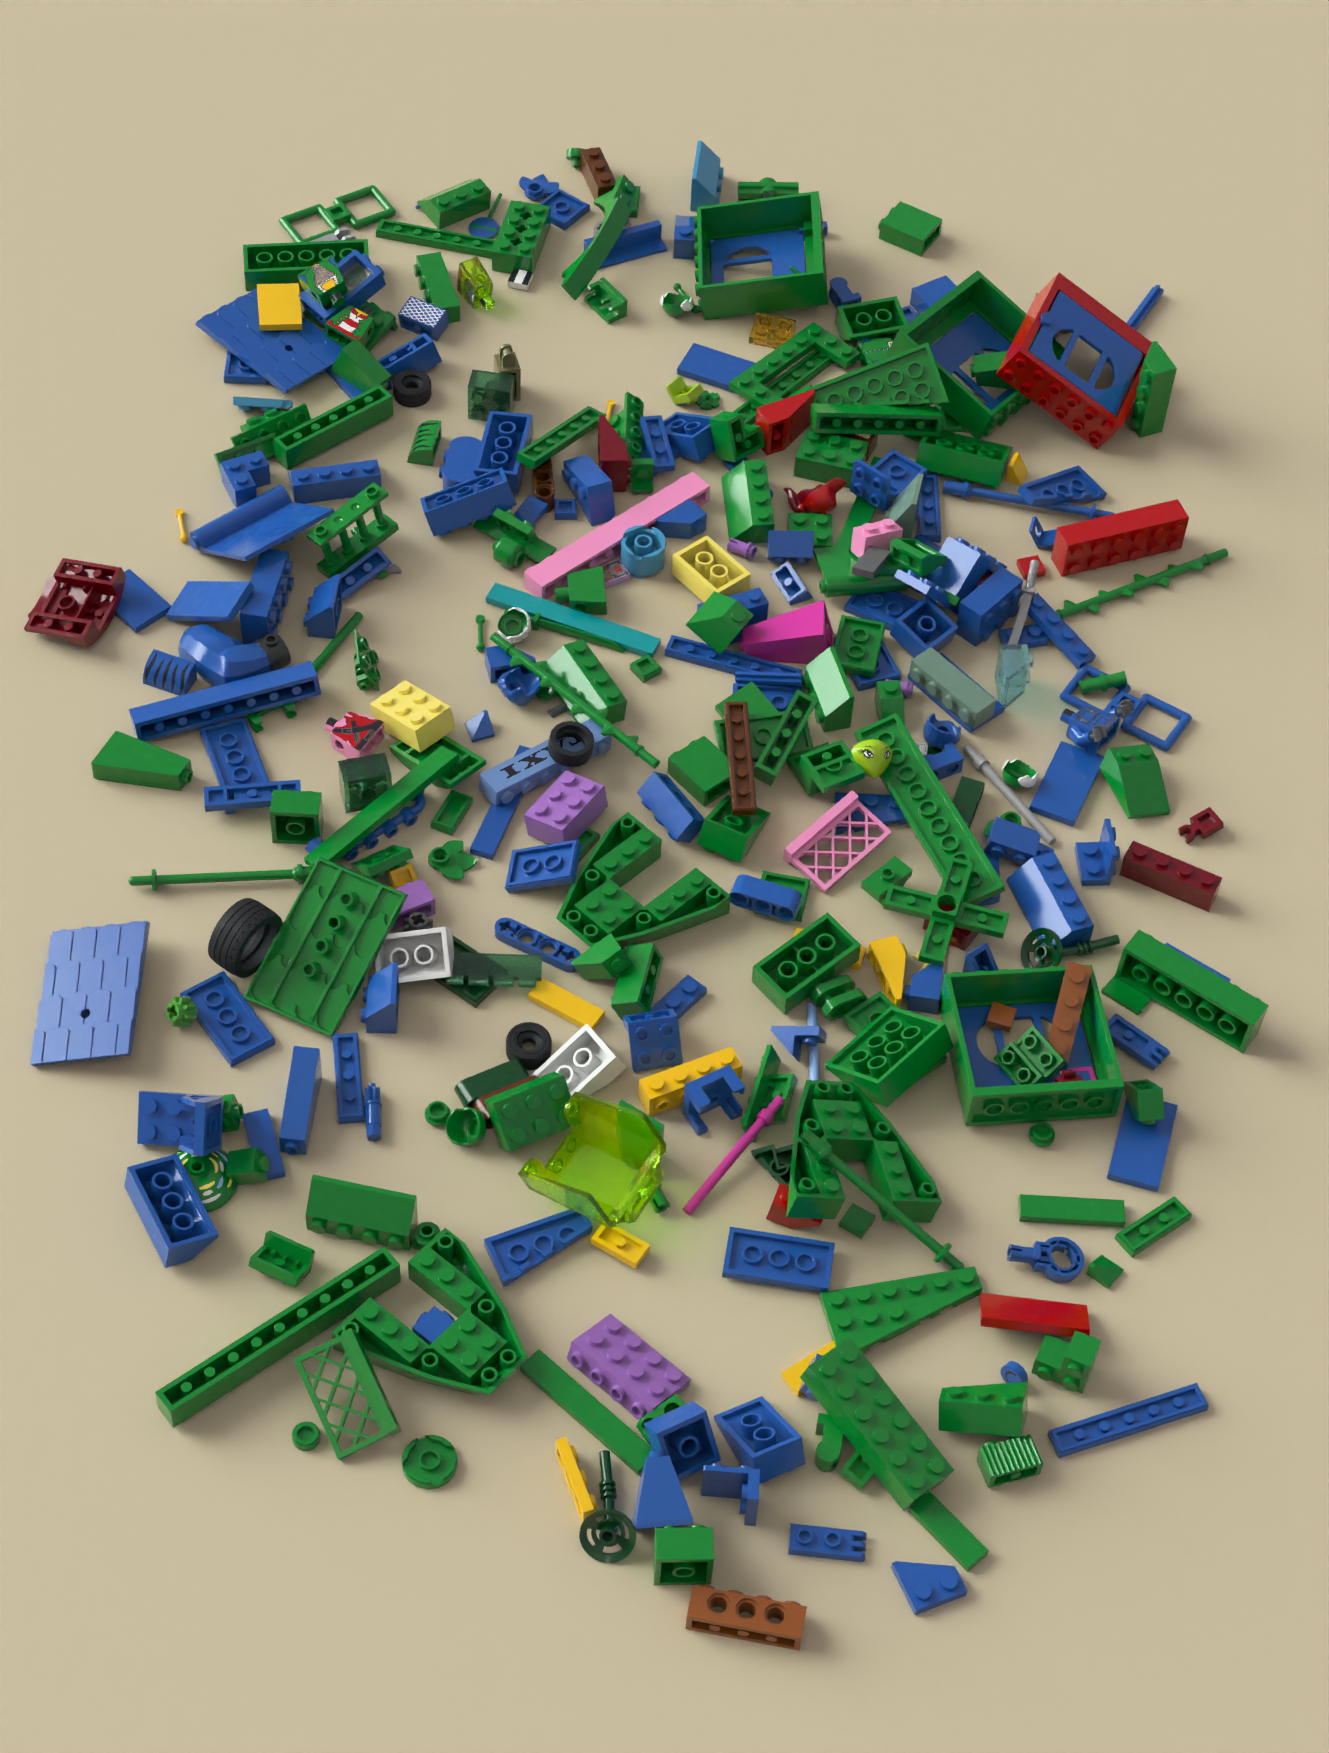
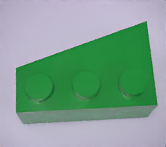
[939,1382,1028,1437]

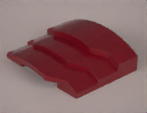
[24,558,126,647]

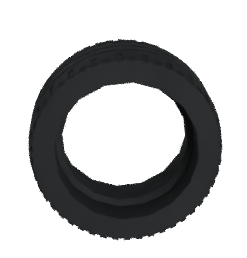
[208,898,283,978]

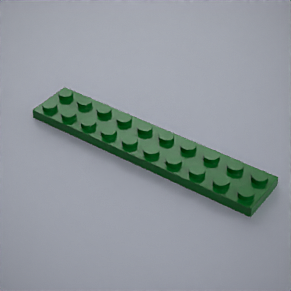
[854,713,1005,905]

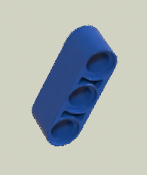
[729,874,803,921]

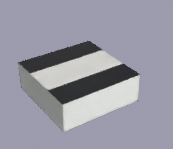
[508,268,533,291]

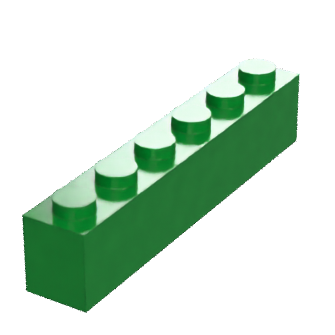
[273,384,393,470]
[809,403,943,436]

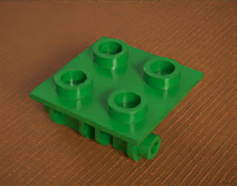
[354,629,381,691]

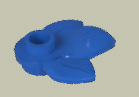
[519,174,559,201]

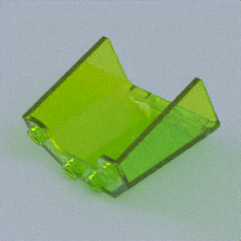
[518,1092,666,1228]

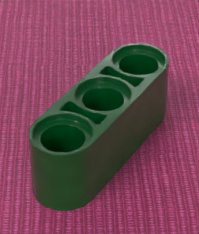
[952,776,985,829]
[454,1059,530,1108]

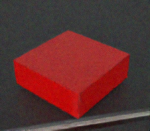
[1016,555,1046,580]

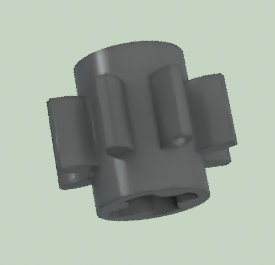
[403,912,433,932]

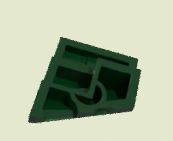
[751,1144,793,1186]

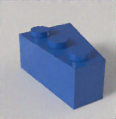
[562,455,616,526]

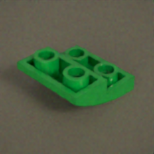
[993,1025,1067,1085]

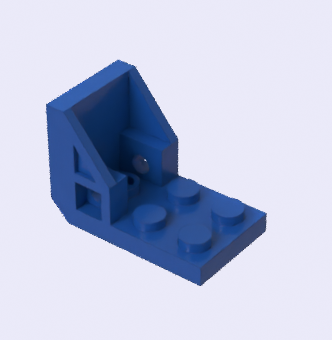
[137,1091,224,1156]

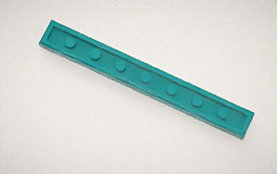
[486,582,661,658]

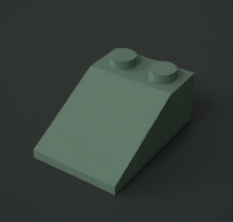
[885,473,924,538]

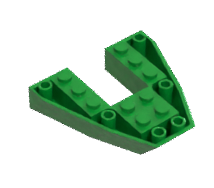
[556,812,731,948]
[786,1080,942,1223]
[332,1228,528,1394]

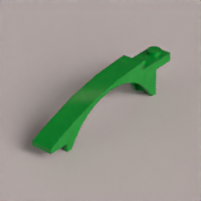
[561,175,636,300]

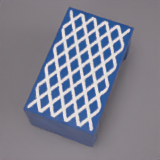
[398,296,449,342]

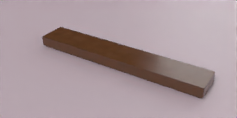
[723,702,757,816]

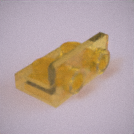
[749,312,796,349]

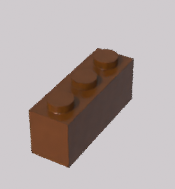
[580,147,616,207]

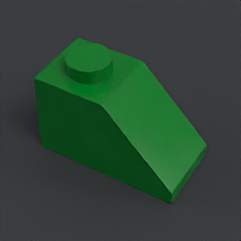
[874,680,905,726]
[571,933,633,980]
[1123,1079,1165,1124]

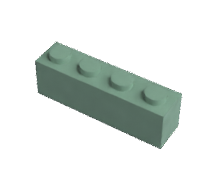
[909,647,996,729]

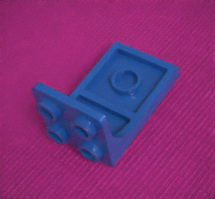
[850,449,928,512]

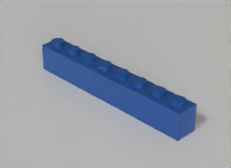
[129,661,321,742]

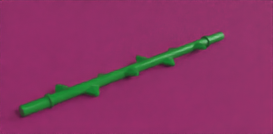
[1056,548,1228,619]
[490,632,660,769]

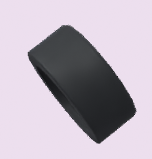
[548,721,594,767]

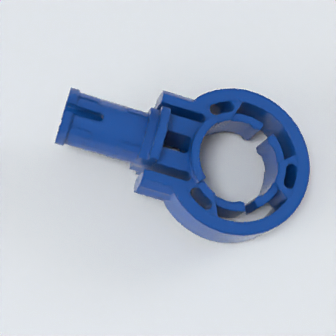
[1007,1237,1084,1283]

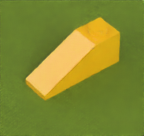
[867,935,908,1008]

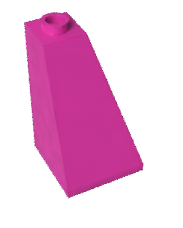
[739,601,833,664]

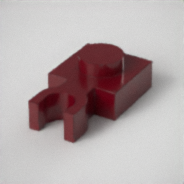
[1178,807,1224,844]

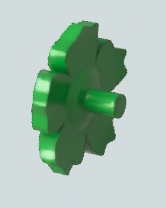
[695,390,720,410]

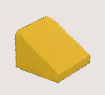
[1006,452,1028,485]

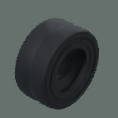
[393,369,432,407]
[506,1022,552,1070]

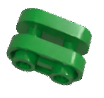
[810,975,867,1021]

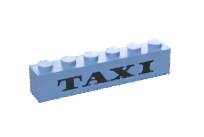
[479,719,612,806]

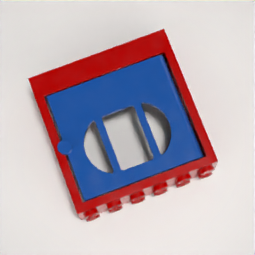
[996,272,1152,450]

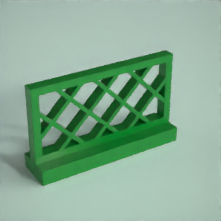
[293,1328,402,1460]

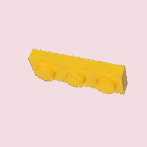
[555,1437,597,1522]

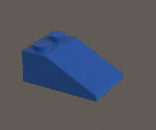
[663,412,715,462]
[714,1396,805,1483]

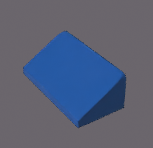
[770,561,813,605]

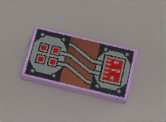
[602,559,630,588]

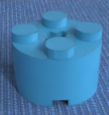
[620,525,666,579]

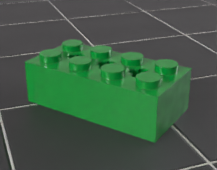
[492,200,551,274]
[752,912,861,1015]

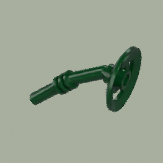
[1021,928,1120,968]
[579,1450,636,1563]

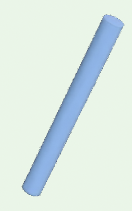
[807,1002,820,1081]

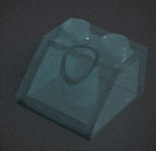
[995,644,1033,710]

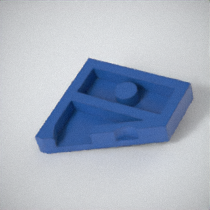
[891,1561,967,1615]

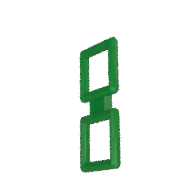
[279,185,396,242]

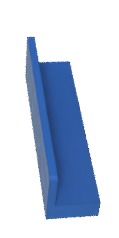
[584,220,667,269]

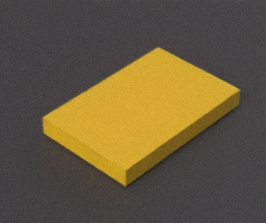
[257,283,302,331]

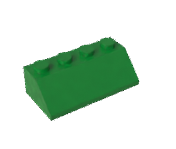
[1130,341,1177,438]
[721,460,775,543]
[545,639,627,724]
[305,1174,418,1251]

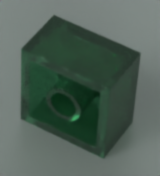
[468,369,515,421]
[338,753,392,813]

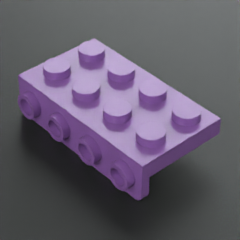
[567,1313,691,1420]

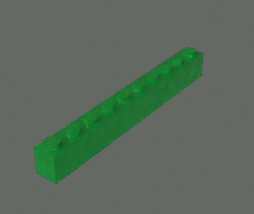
[155,1246,401,1428]

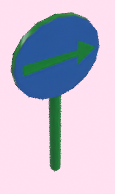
[469,193,502,239]

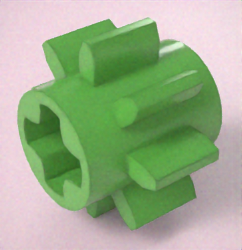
[166,997,198,1027]

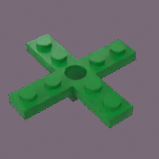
[883,857,1009,967]

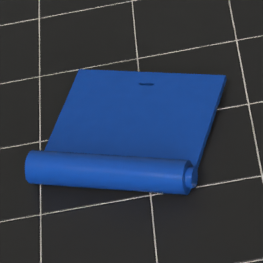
[189,485,335,561]

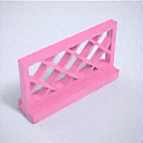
[783,790,892,894]

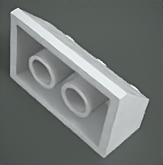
[375,927,454,983]

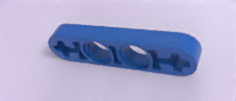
[495,917,581,972]

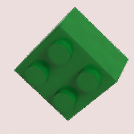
[270,790,324,845]
[653,1525,714,1585]

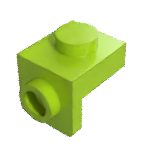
[666,376,704,405]

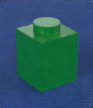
[226,1147,270,1185]

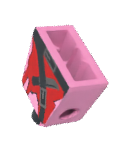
[325,712,385,766]

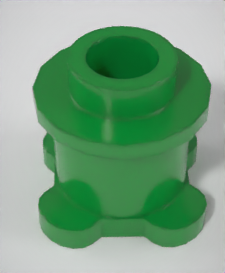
[412,1222,440,1251]

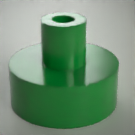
[566,148,585,167]

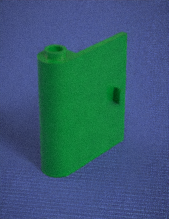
[813,545,906,598]

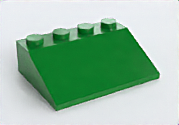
[916,430,1013,488]
[825,1006,954,1107]

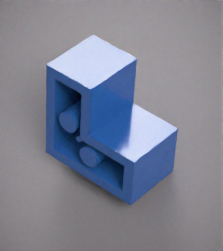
[220,451,271,508]

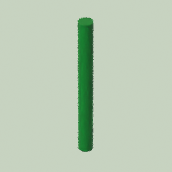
[312,612,363,673]

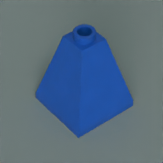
[632,1450,693,1529]

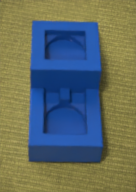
[514,495,548,530]

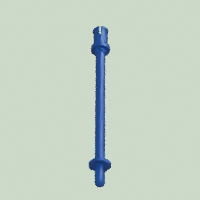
[942,480,1115,520]

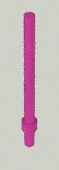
[683,1095,785,1215]

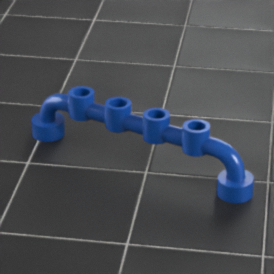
[305,789,425,861]

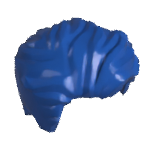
[497,667,541,706]
[923,713,962,750]

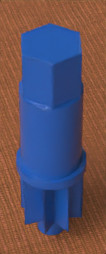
[364,1083,382,1142]

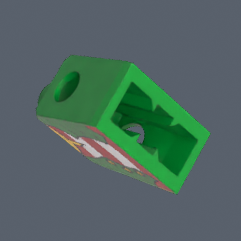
[325,306,375,347]

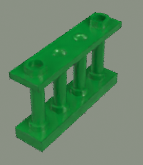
[306,482,399,578]

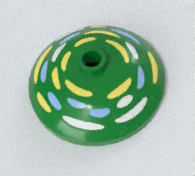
[172,1150,238,1213]

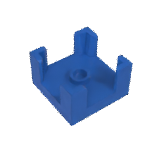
[682,1065,745,1136]

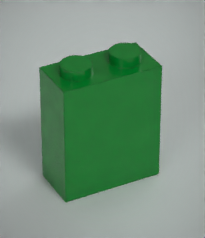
[878,201,942,257]
[667,736,730,807]

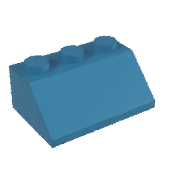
[690,141,724,211]

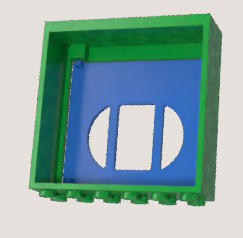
[694,191,828,320]
[886,270,1067,439]
[938,965,1124,1126]

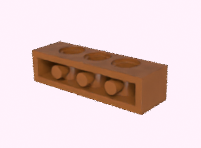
[685,1585,807,1651]

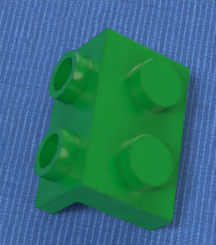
[248,1230,315,1287]

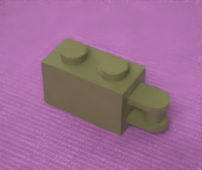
[494,344,521,404]

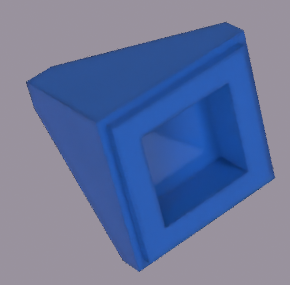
[465,710,495,742]

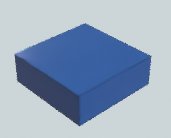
[554,499,577,520]

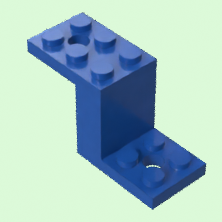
[894,536,1007,615]

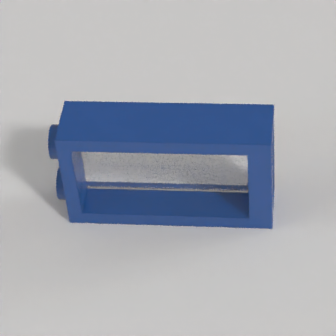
[298,249,386,327]

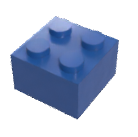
[890,596,959,658]
[644,1401,721,1480]

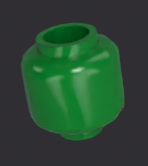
[492,535,527,569]

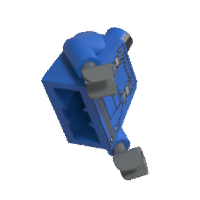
[1060,699,1134,755]

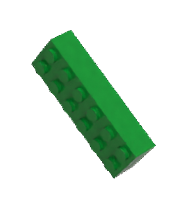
[243,239,370,291]
[1115,930,1269,1053]
[800,1337,954,1511]

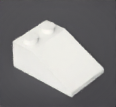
[531,1024,627,1104]

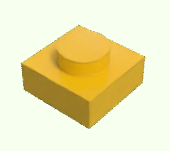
[387,862,418,889]

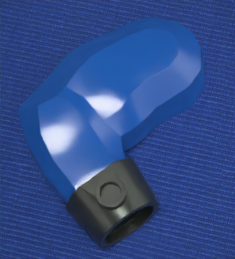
[178,624,291,686]

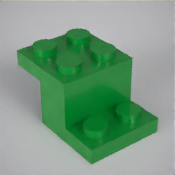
[786,740,866,796]

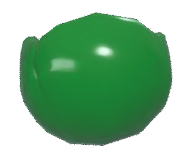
[445,1107,487,1146]

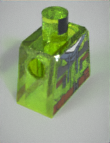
[457,257,495,310]

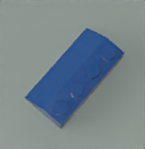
[474,411,533,494]
[288,459,382,504]
[420,467,517,536]
[1006,852,1094,948]
[124,1153,219,1268]

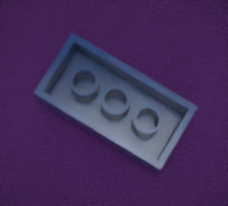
[239,549,294,644]

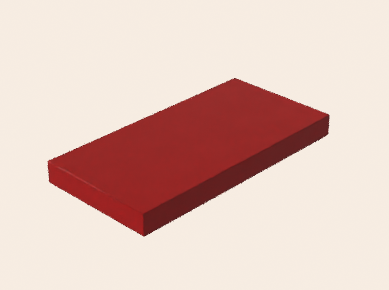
[979,1293,1090,1337]

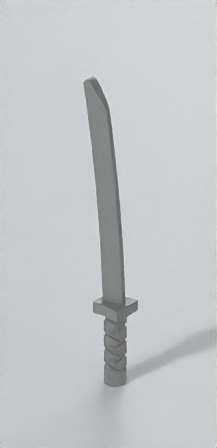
[997,560,1040,674]

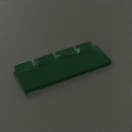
[445,952,542,988]

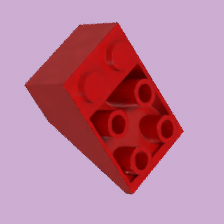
[755,389,815,456]

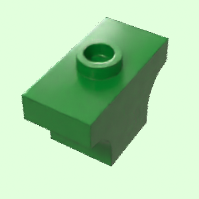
[861,856,913,905]

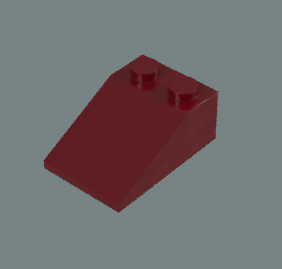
[598,415,632,492]

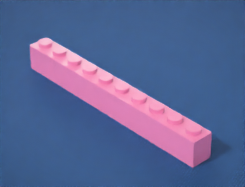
[524,471,710,600]

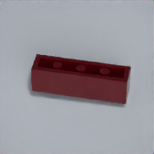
[1119,841,1222,912]

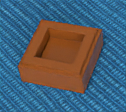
[985,1002,1017,1033]

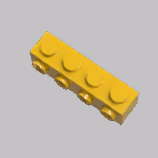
[638,1046,743,1116]

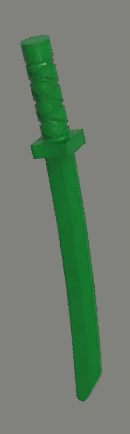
[504,610,625,653]

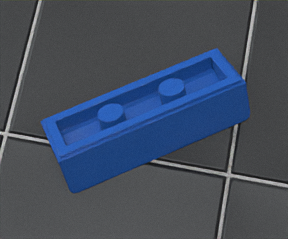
[339,546,392,601]

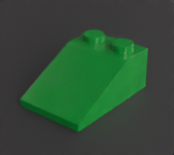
[1099,744,1170,819]
[697,795,770,862]

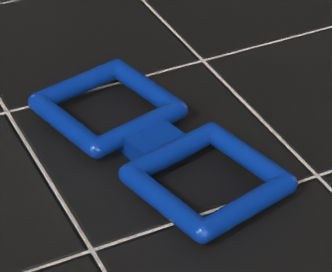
[1060,664,1192,751]

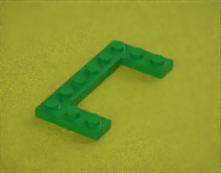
[729,322,860,408]

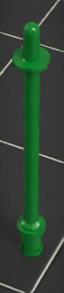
[128,864,312,891]
[797,1128,965,1270]

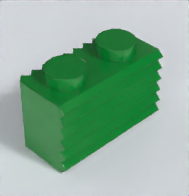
[977,1434,1043,1488]

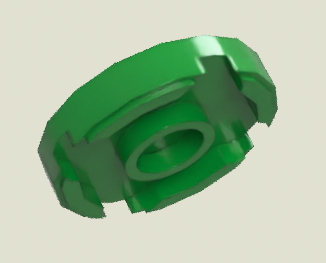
[402,1435,458,1490]

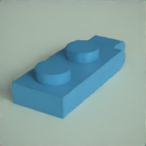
[233,396,294,411]

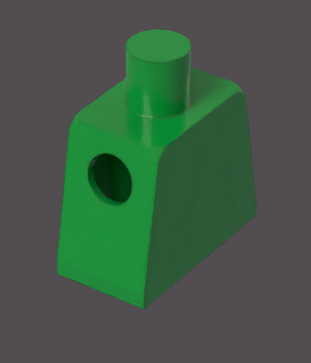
[555,566,607,615]

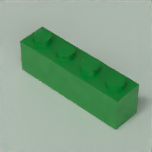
[413,252,460,323]
[753,689,818,786]

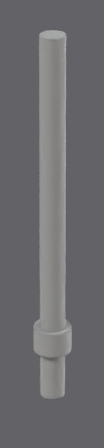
[963,744,1056,846]

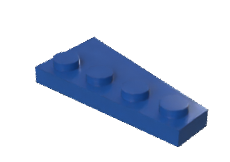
[484,1205,593,1287]

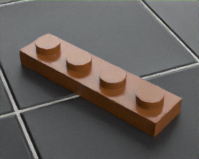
[1048,961,1093,1065]

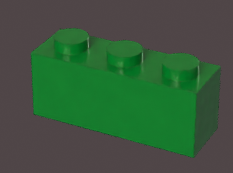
[611,943,664,1020]

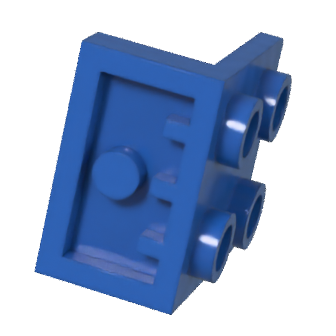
[1074,819,1120,886]
[623,1008,683,1072]
[701,1464,760,1526]

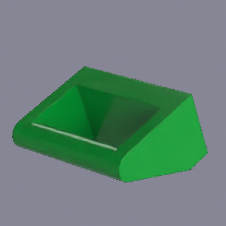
[890,538,948,577]

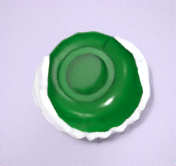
[660,293,693,316]
[498,607,531,643]
[1002,759,1038,789]

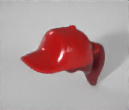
[783,478,847,514]

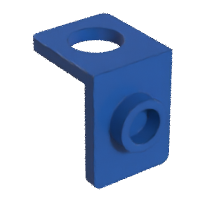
[1029,516,1057,549]

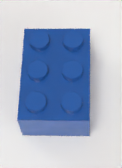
[956,567,1023,647]

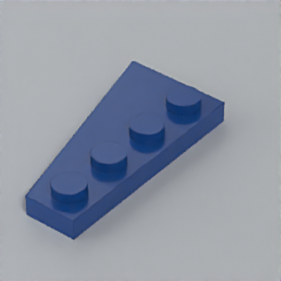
[1017,465,1107,506]
[835,792,908,835]

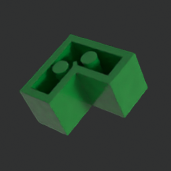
[709,411,765,462]
[1031,1330,1101,1393]

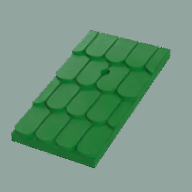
[244,857,408,1036]

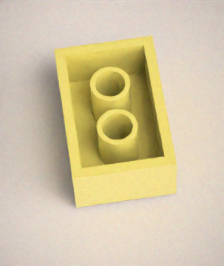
[672,535,751,602]
[370,680,456,753]

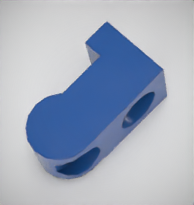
[828,277,862,309]
[924,742,964,780]

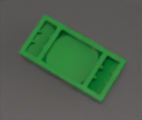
[389,736,487,789]

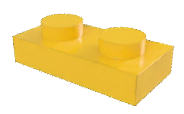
[591,1219,650,1269]

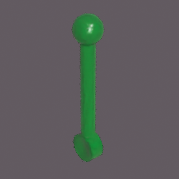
[673,283,699,314]
[476,615,485,652]

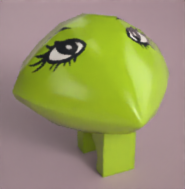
[851,739,893,779]

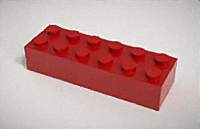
[1051,499,1189,577]

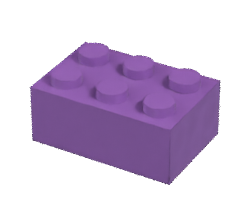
[524,770,608,844]

